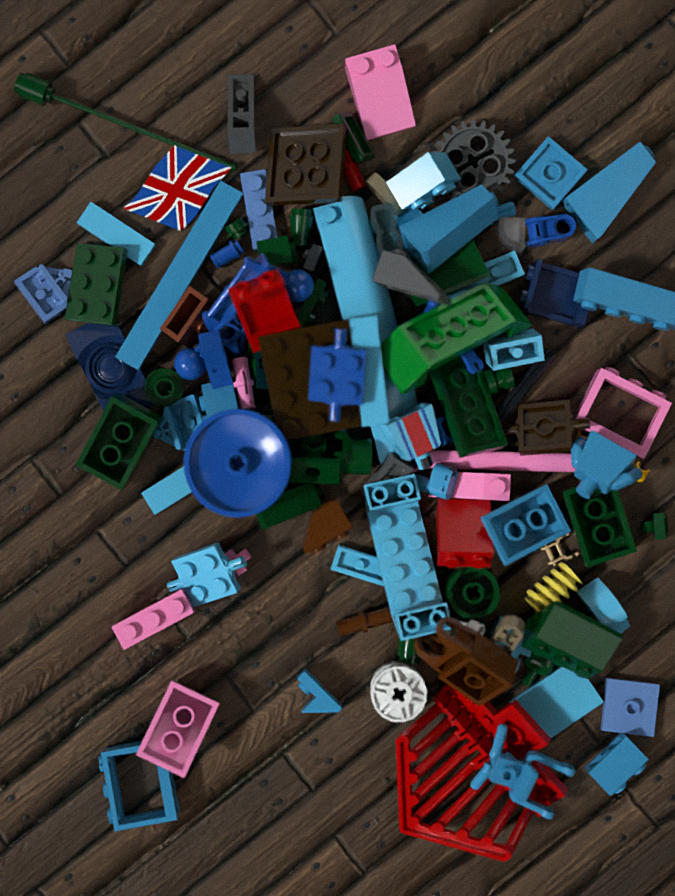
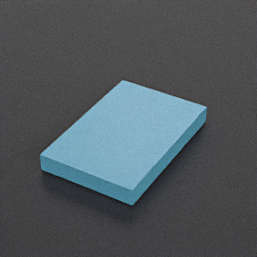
[509,667,603,738]

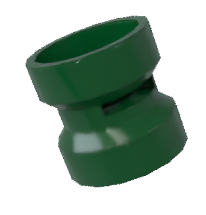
[482,368,515,395]

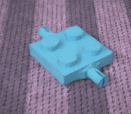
[167,542,247,607]

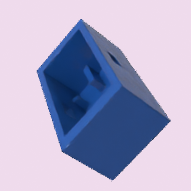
[198,330,233,389]

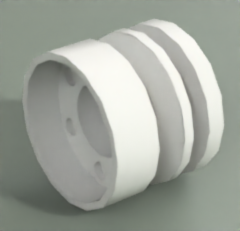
[370,661,427,722]

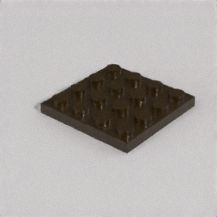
[258,316,364,440]

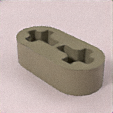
[365,172,406,217]

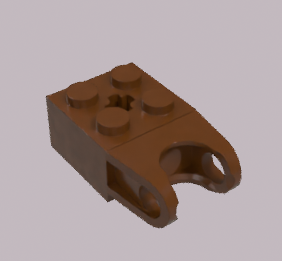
[414,617,519,706]

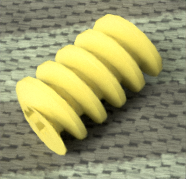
[525,562,582,613]

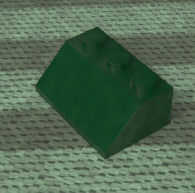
[408,239,490,307]
[562,486,637,568]
[522,600,623,679]

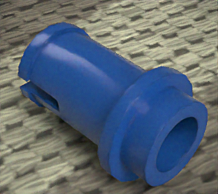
[210,240,244,269]

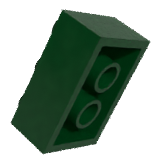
[76,393,164,491]

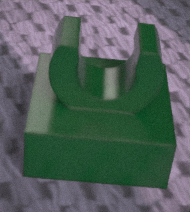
[641,512,669,540]

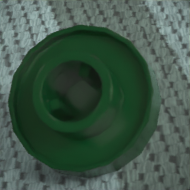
[145,367,183,406]

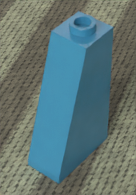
[562,142,656,244]
[399,185,499,273]

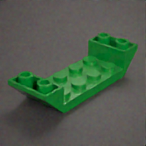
[380,282,532,395]

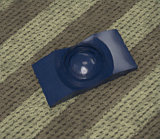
[65,322,155,411]

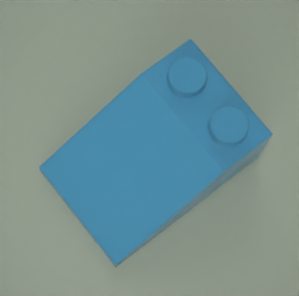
[480,484,571,566]

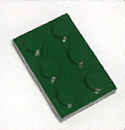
[65,243,128,326]

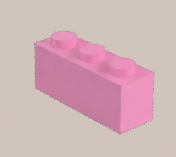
[112,588,197,650]

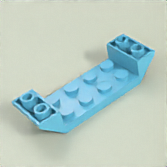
[363,474,451,641]

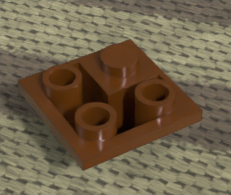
[302,498,352,555]

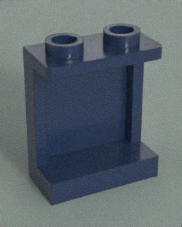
[519,259,589,328]

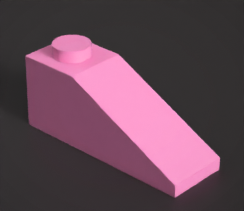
[428,471,511,501]

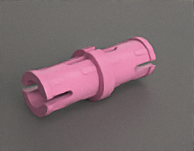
[231,357,256,411]

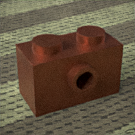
[160,286,214,348]

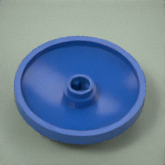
[184,409,292,517]

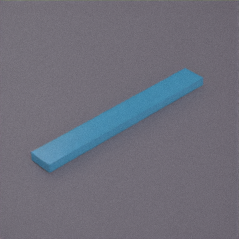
[115,181,243,371]

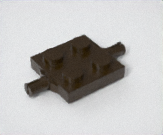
[501,400,591,456]

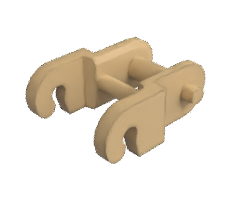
[540,532,580,566]

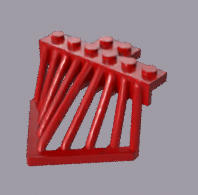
[395,683,569,862]

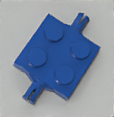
[308,328,367,422]

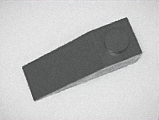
[228,74,256,154]
[372,249,452,306]

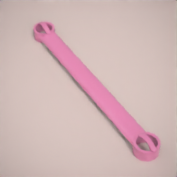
[411,450,575,473]

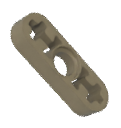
[489,616,525,655]

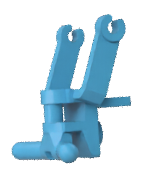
[470,724,576,820]

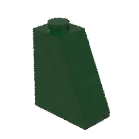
[256,483,325,530]

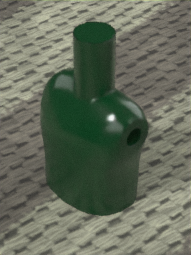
[522,652,554,687]

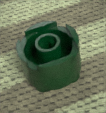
[445,567,500,619]

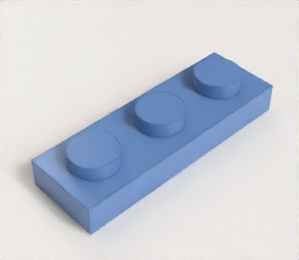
[240,169,277,251]

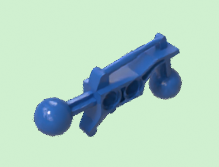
[174,253,314,380]

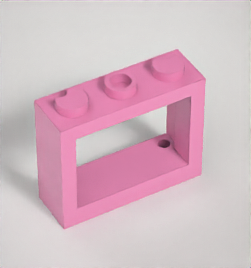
[573,366,672,460]

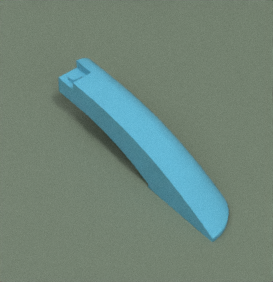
[313,196,418,465]

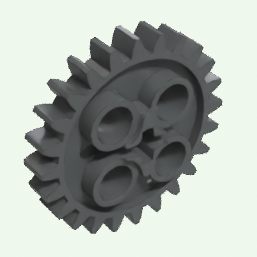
[433,119,516,199]

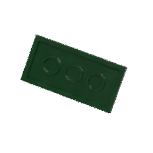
[429,349,508,458]

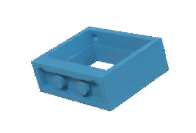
[98,741,180,831]

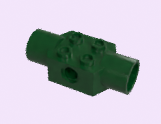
[287,429,372,484]

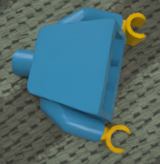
[571,430,650,498]

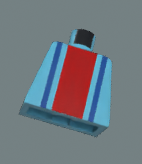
[379,402,441,470]

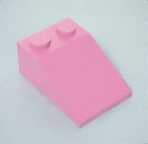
[345,44,416,141]
[136,681,221,778]

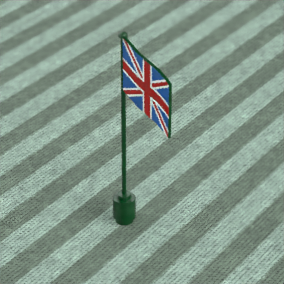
[14,73,238,231]

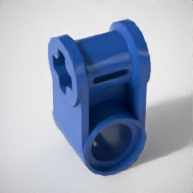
[524,214,576,247]

